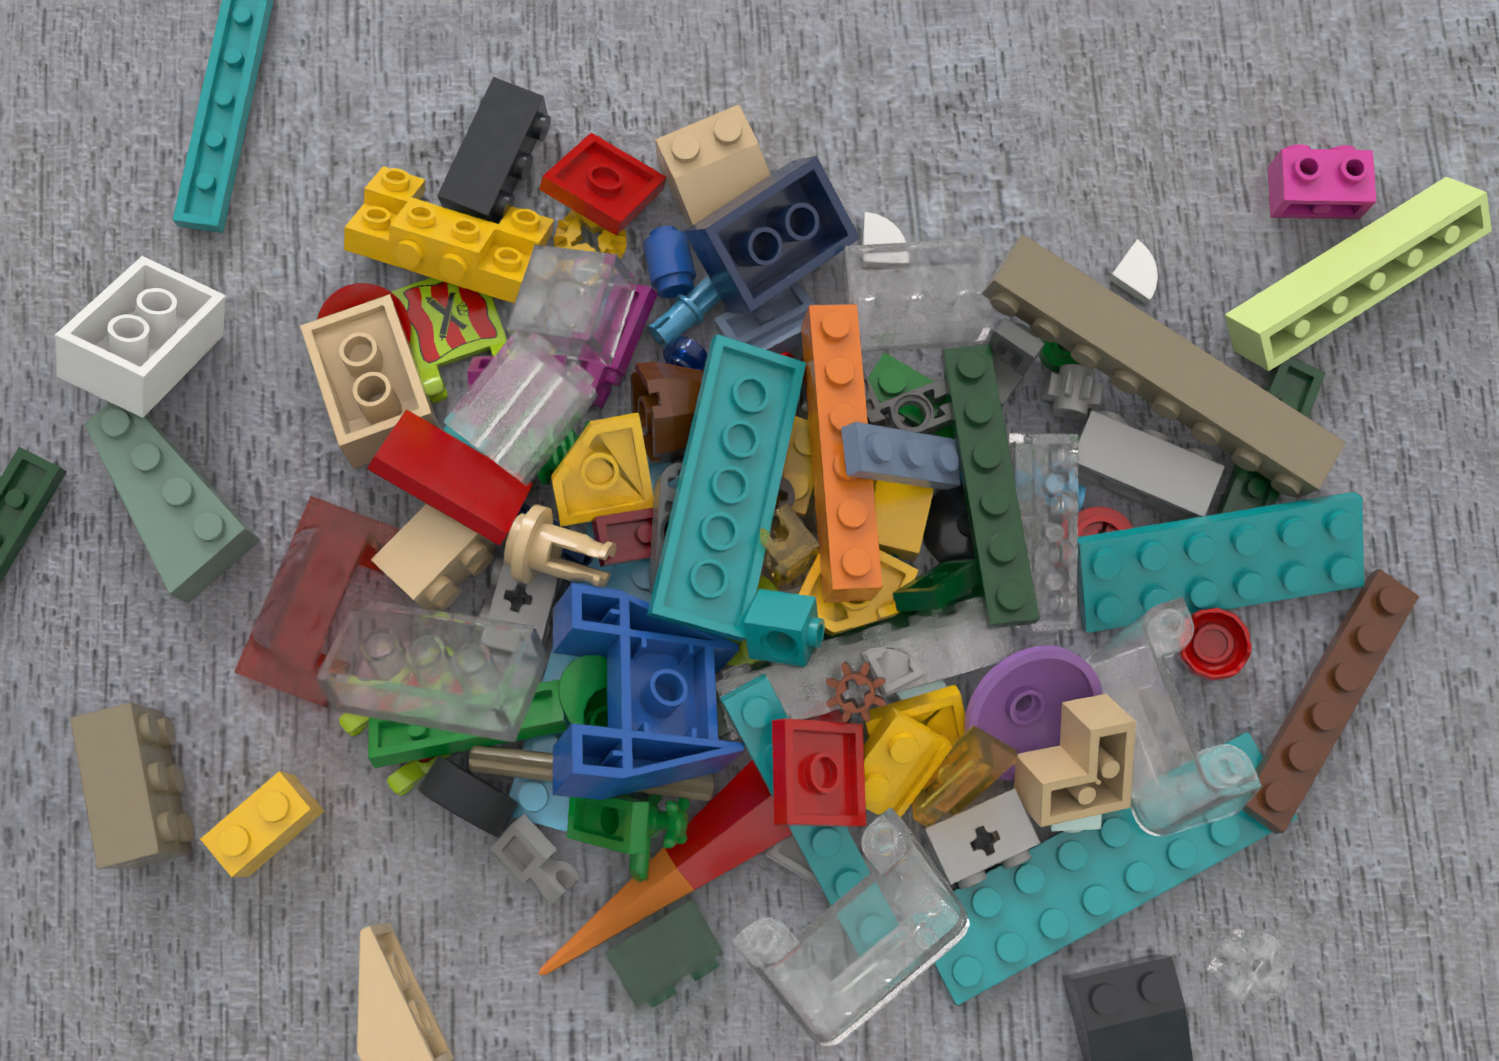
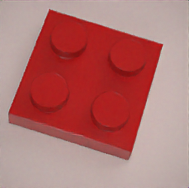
[539,132,667,236]
[772,718,866,827]

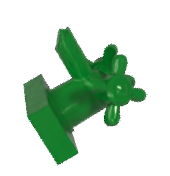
[566,794,690,883]

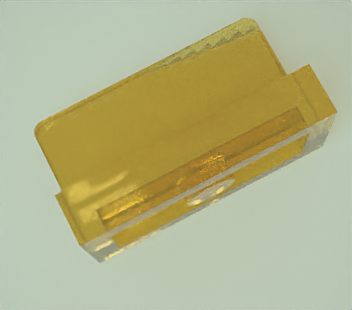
[912,725,1018,827]

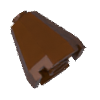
[630,361,704,465]

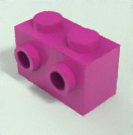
[1268,144,1376,219]

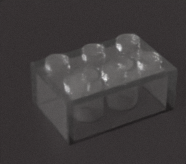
[841,238,994,352]

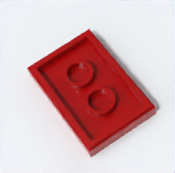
[367,409,533,545]

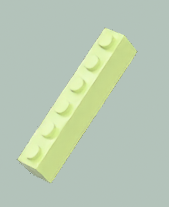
[1225,177,1492,371]

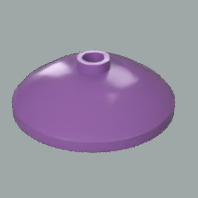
[965,645,1102,781]

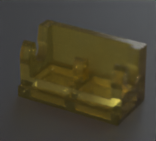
[759,503,820,589]

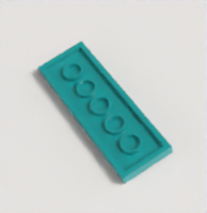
[647,334,806,641]
[1074,492,1364,633]

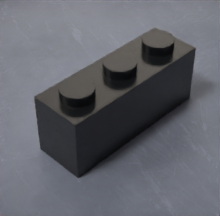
[437,77,551,224]

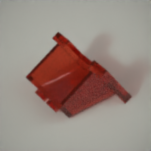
[234,496,400,708]

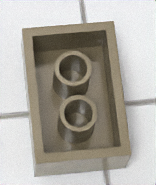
[70,702,194,869]

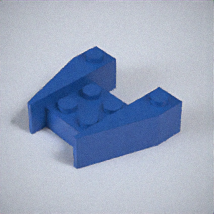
[553,583,744,800]

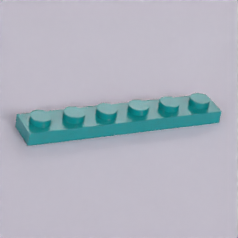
[172,0,274,233]
[720,674,903,958]

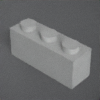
[1062,410,1225,521]

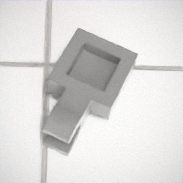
[490,814,580,903]

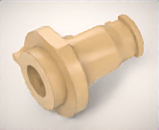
[504,504,617,587]

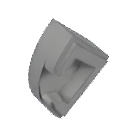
[859,647,929,698]

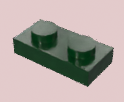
[893,559,979,617]

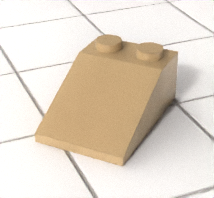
[655,104,770,228]
[300,294,440,469]
[357,923,454,1061]

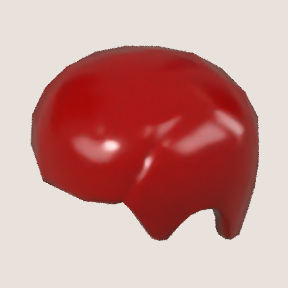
[1176,608,1252,681]

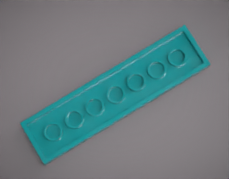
[907,732,1298,1006]

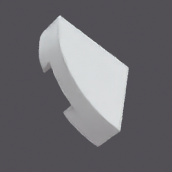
[862,212,909,263]
[1109,239,1158,305]

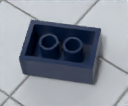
[684,156,860,312]

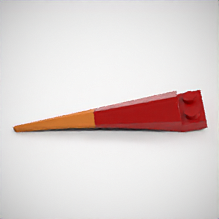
[538,696,848,975]

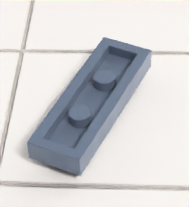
[841,422,961,490]

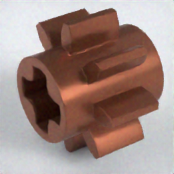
[825,661,886,723]

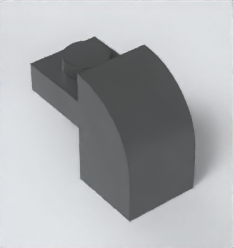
[987,317,1045,407]

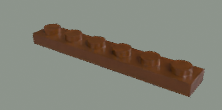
[1235,569,1419,834]

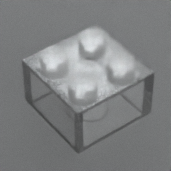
[506,245,638,365]

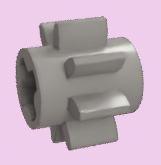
[1043,364,1104,420]

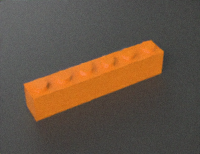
[801,304,883,603]

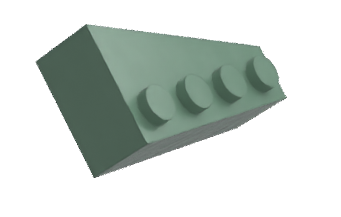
[84,402,261,603]

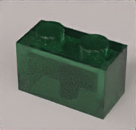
[606,898,724,1008]

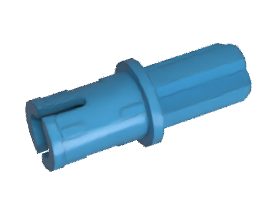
[647,276,721,349]

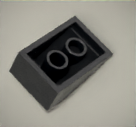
[1062,953,1193,1061]

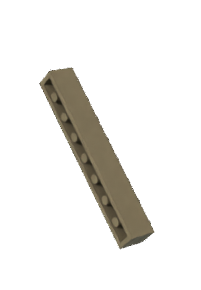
[982,234,1346,498]

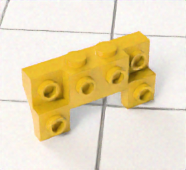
[344,166,554,305]

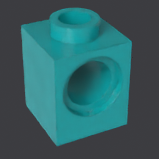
[743,589,825,667]

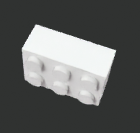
[55,256,226,418]

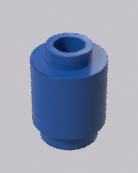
[642,226,696,298]

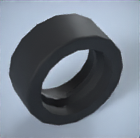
[418,756,519,837]

